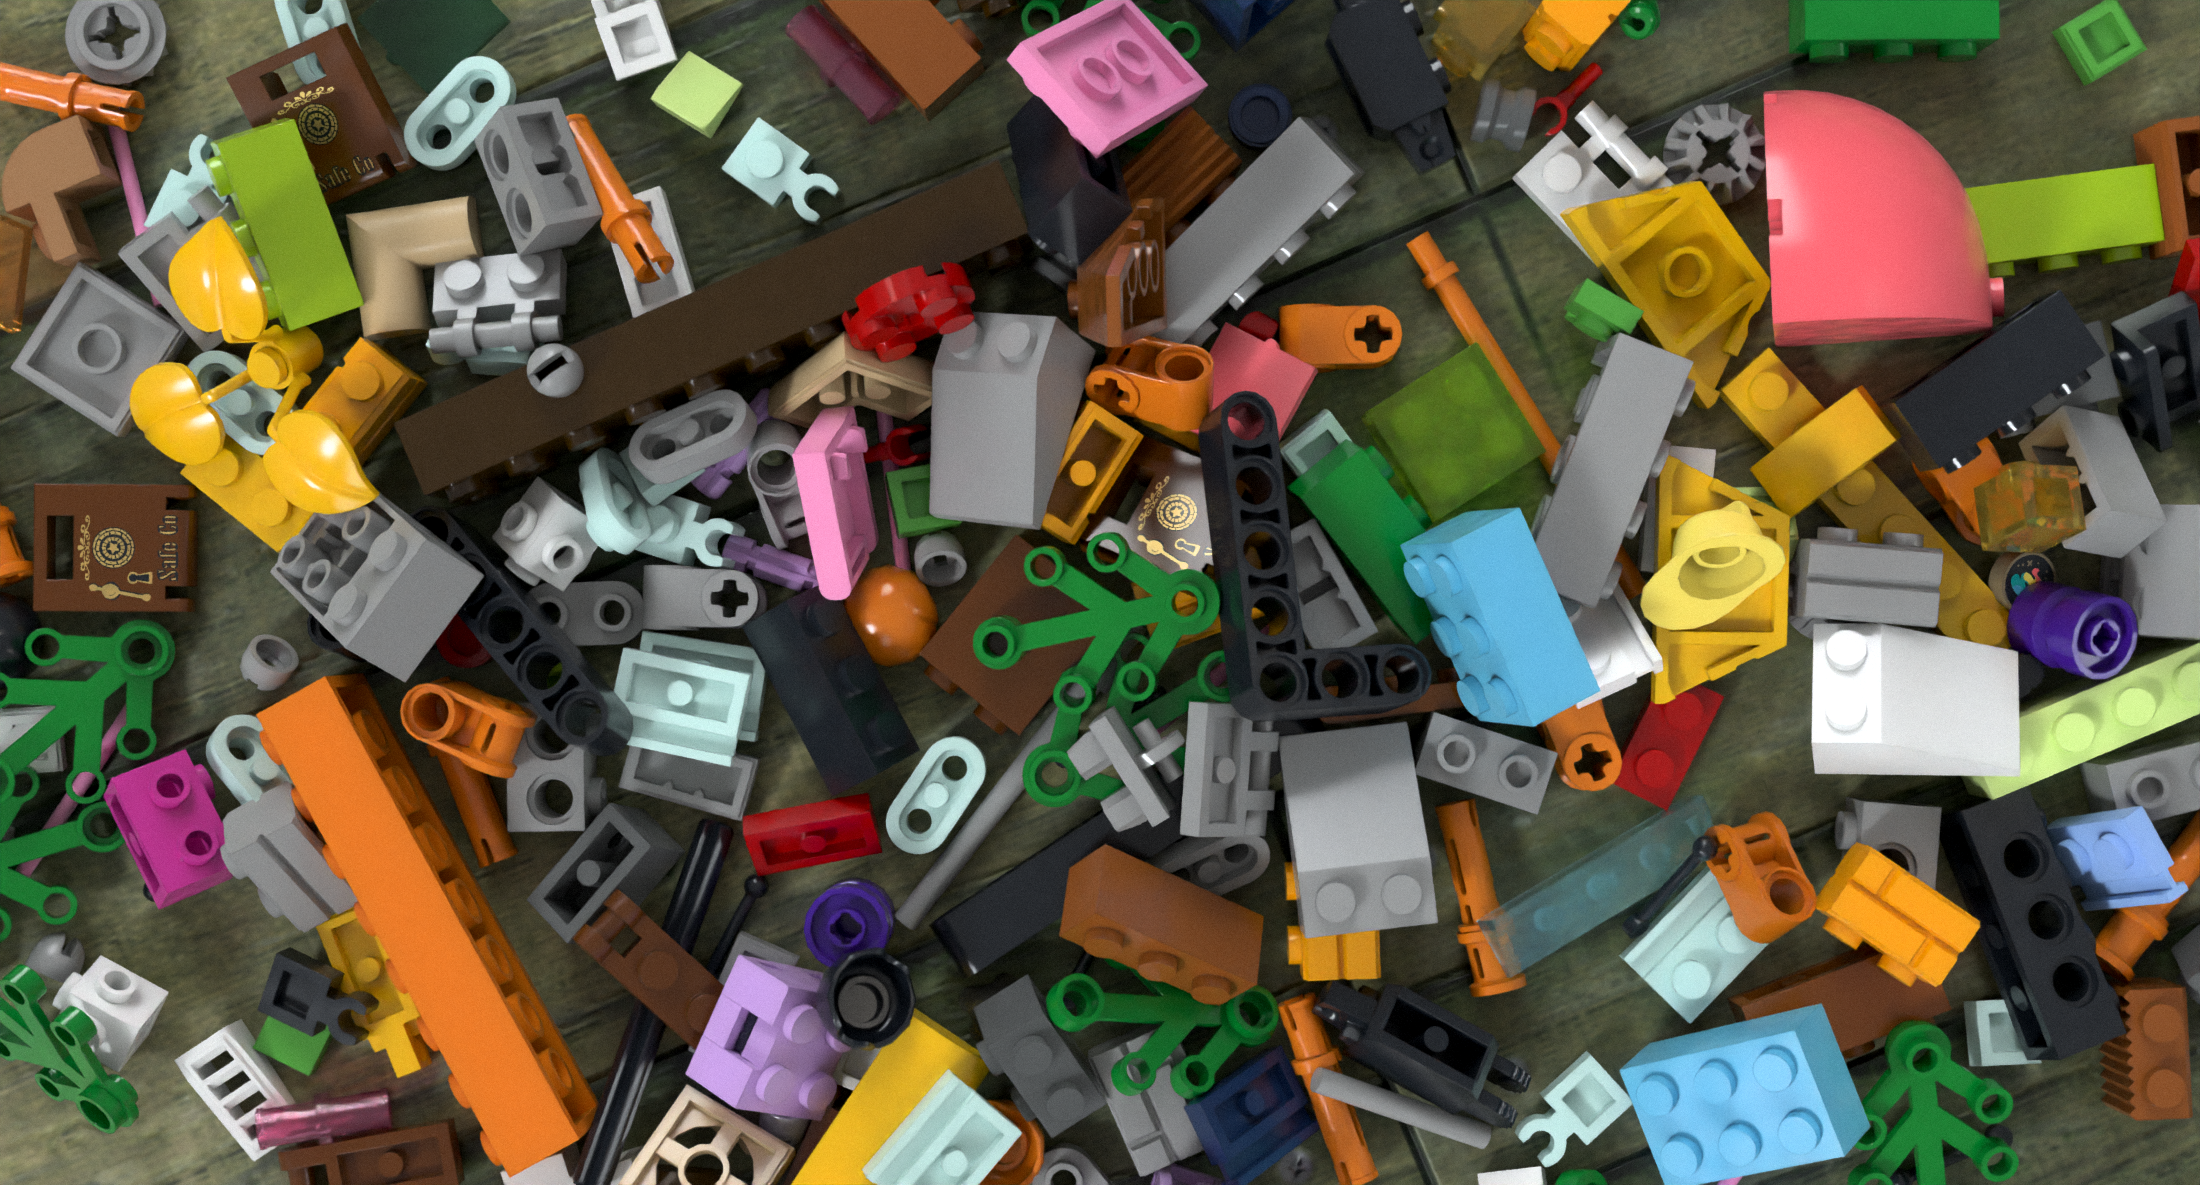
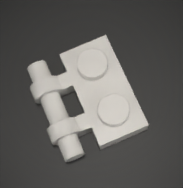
[1512,100,1674,264]

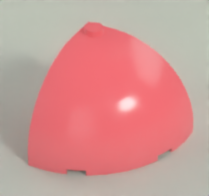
[1763,90,2004,348]

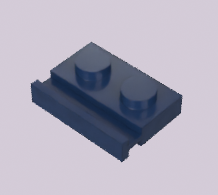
[1184,1045,1320,1185]

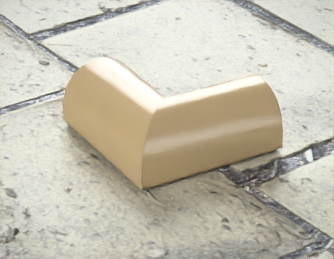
[346,196,484,341]
[768,331,935,429]

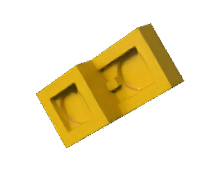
[1749,385,1902,519]

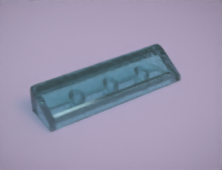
[1477,795,1714,978]

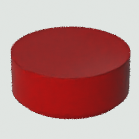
[436,614,494,668]

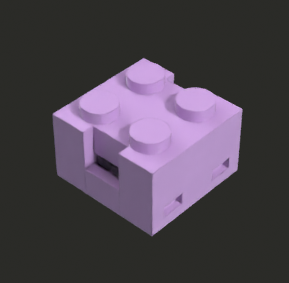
[685,954,852,1121]

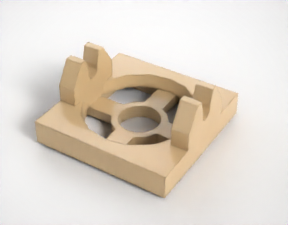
[618,1085,796,1185]

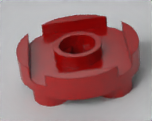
[842,262,975,362]

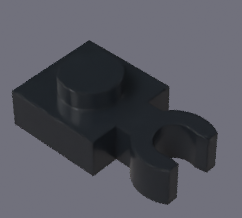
[257,947,380,1045]

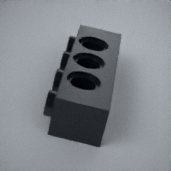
[1939,786,2127,1060]

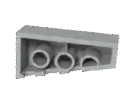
[1149,117,1366,347]
[1530,332,1696,608]

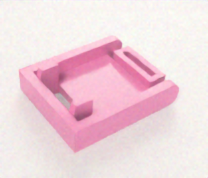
[792,406,879,600]

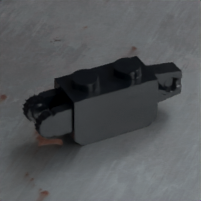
[1324,0,1456,176]
[1311,980,1531,1129]

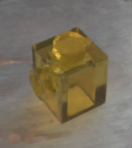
[1431,0,1537,81]
[1973,461,2086,553]

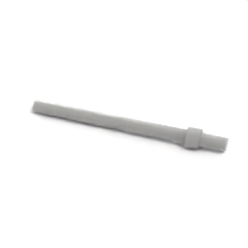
[895,626,1147,930]

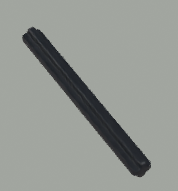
[573,819,734,1185]

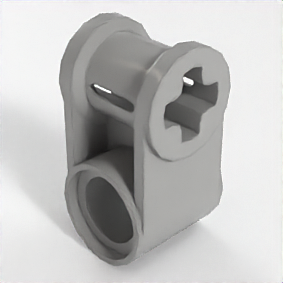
[745,419,808,550]
[642,565,768,631]

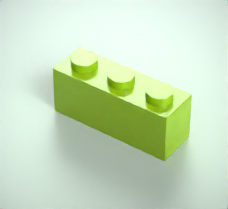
[205,118,365,331]
[1964,163,2165,279]

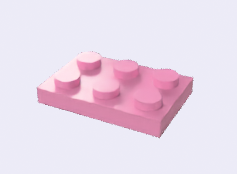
[1007,0,1208,159]

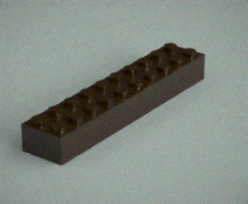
[394,159,1034,506]

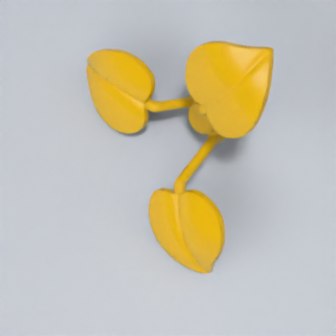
[129,216,380,514]

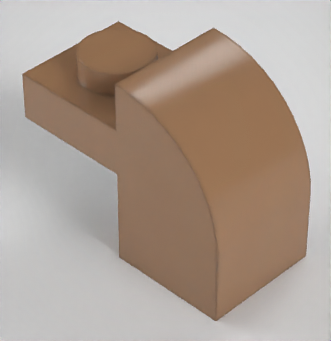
[2,115,123,269]

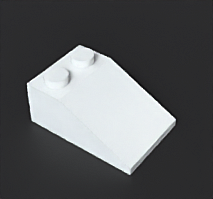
[1811,623,2020,776]

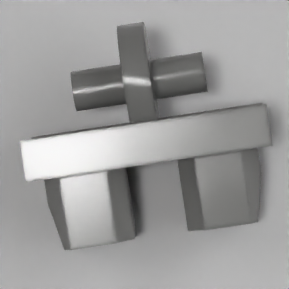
[1067,706,1185,832]

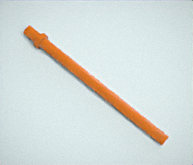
[1406,231,1646,600]

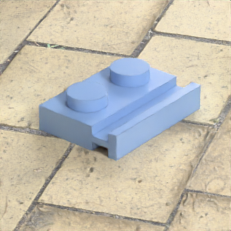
[2046,806,2189,911]

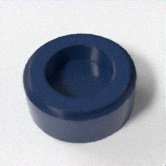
[1228,84,1292,151]

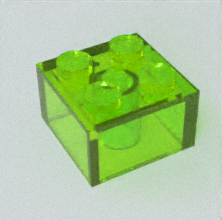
[1360,342,1546,522]

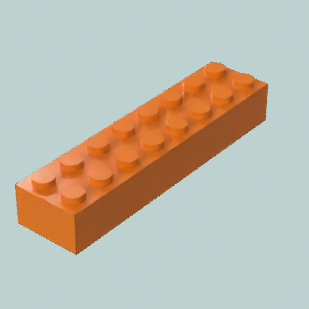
[256,673,599,1178]

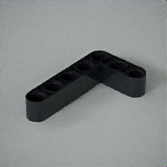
[1198,391,1431,722]
[307,505,634,756]

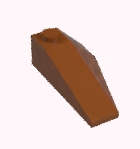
[1067,197,1167,347]

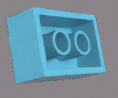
[1400,508,1601,727]
[1619,1003,1871,1185]

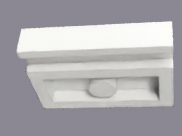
[1559,583,1664,709]

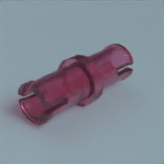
[785,5,900,125]
[255,1087,393,1150]

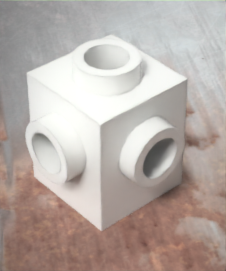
[492,477,598,592]
[52,955,169,1073]

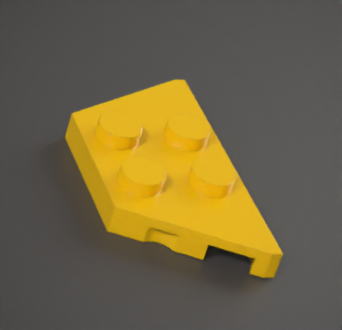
[1559,181,1771,409]
[1651,455,1790,704]

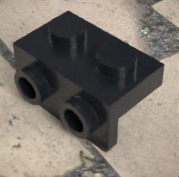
[2109,291,2200,453]

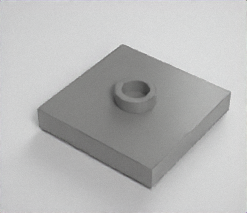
[11,261,190,438]

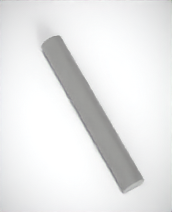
[1310,1067,1491,1149]

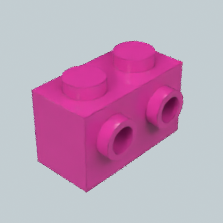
[104,749,233,910]

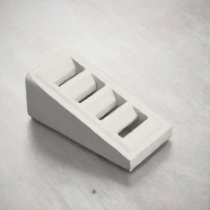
[174,1019,310,1161]

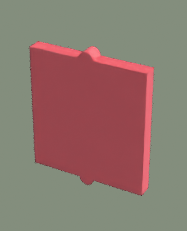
[1191,322,1318,441]

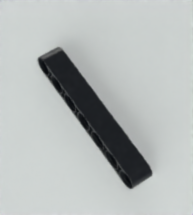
[929,694,1327,979]

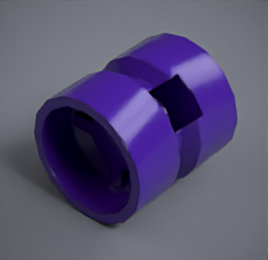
[2007,581,2138,679]
[804,877,896,967]

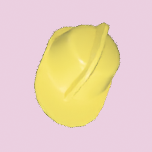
[1640,501,1786,630]

